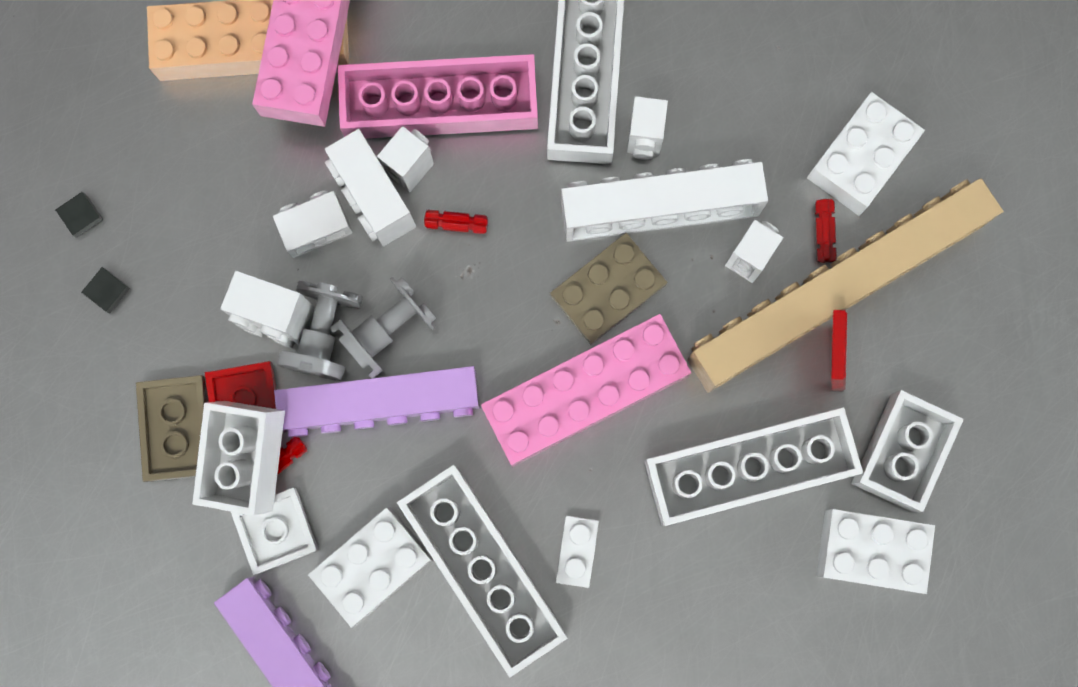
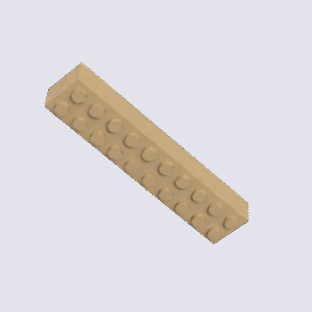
[687,178,1004,393]

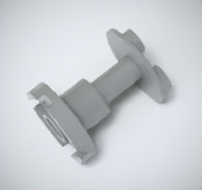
[330,277,436,379]
[277,281,363,381]

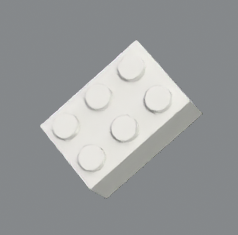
[807,92,925,216]
[325,129,416,247]
[220,270,315,348]
[852,390,964,513]
[192,401,285,516]
[308,507,433,628]
[816,509,935,594]

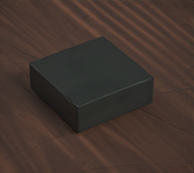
[55,192,103,238]
[81,267,130,314]

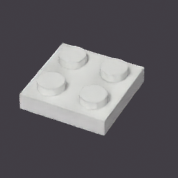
[231,488,319,575]

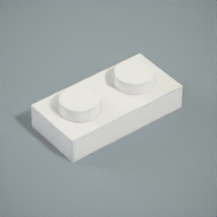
[556,516,599,588]

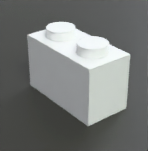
[627,96,668,160]
[377,126,434,193]
[273,191,353,258]
[725,220,784,283]

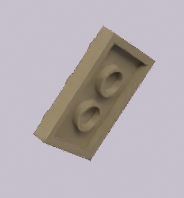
[550,233,668,345]
[136,375,207,482]

